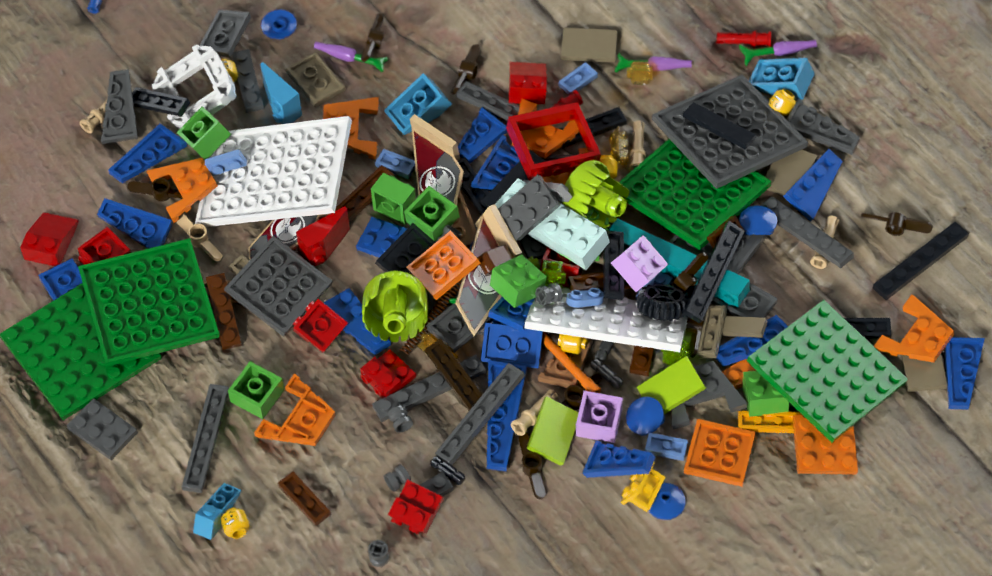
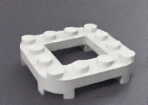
[152,45,236,128]

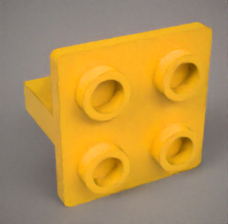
[620,462,665,512]

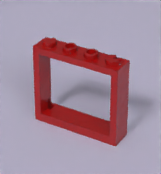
[506,102,601,181]

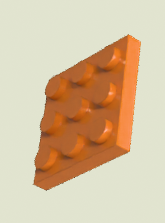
[407,230,481,300]
[792,415,858,475]
[684,419,756,487]

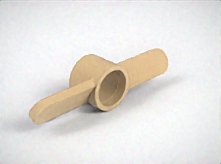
[176,213,223,261]

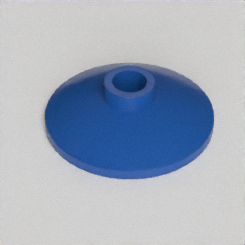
[261,10,297,39]
[648,483,686,520]

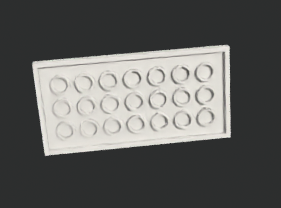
[525,285,688,352]

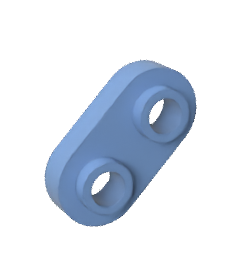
[566,288,604,308]

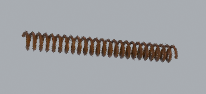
[399,279,462,355]

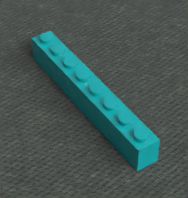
[609,218,750,307]

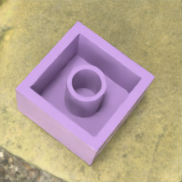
[611,235,668,292]
[576,391,623,443]

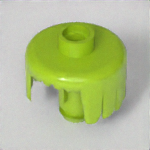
[561,160,629,228]
[362,271,428,343]

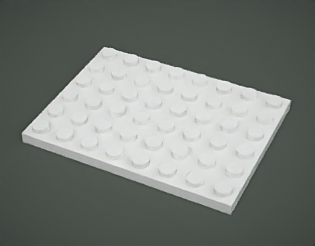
[195,116,352,227]

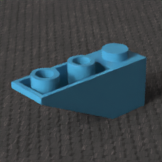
[193,483,241,540]

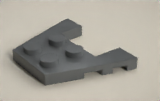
[672,361,748,430]

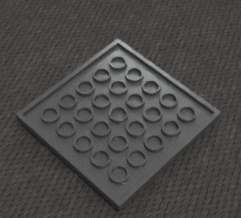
[652,75,808,189]

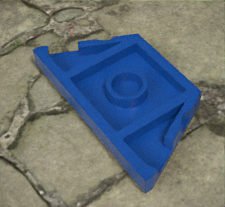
[471,135,520,189]

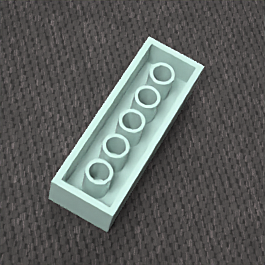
[495,178,610,270]

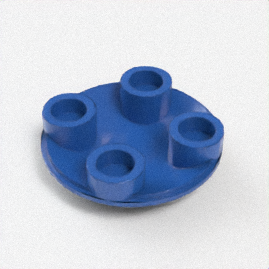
[739,205,777,235]
[626,397,665,436]

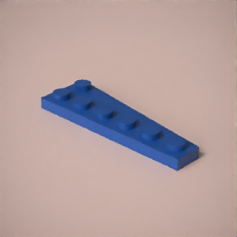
[487,360,527,472]

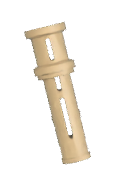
[80,100,107,133]
[629,121,646,171]
[810,216,839,269]
[511,389,558,436]

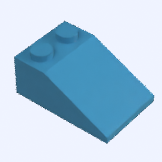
[749,58,815,100]
[260,62,302,124]
[384,73,452,135]

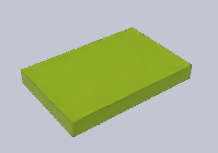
[637,356,706,414]
[526,396,579,466]

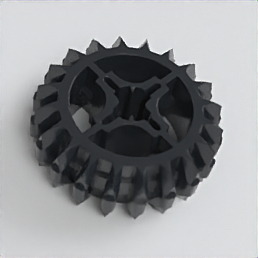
[637,283,689,322]

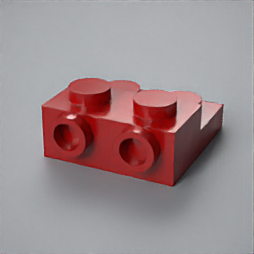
[77,227,131,265]
[293,299,348,353]
[360,349,416,398]
[388,480,444,535]

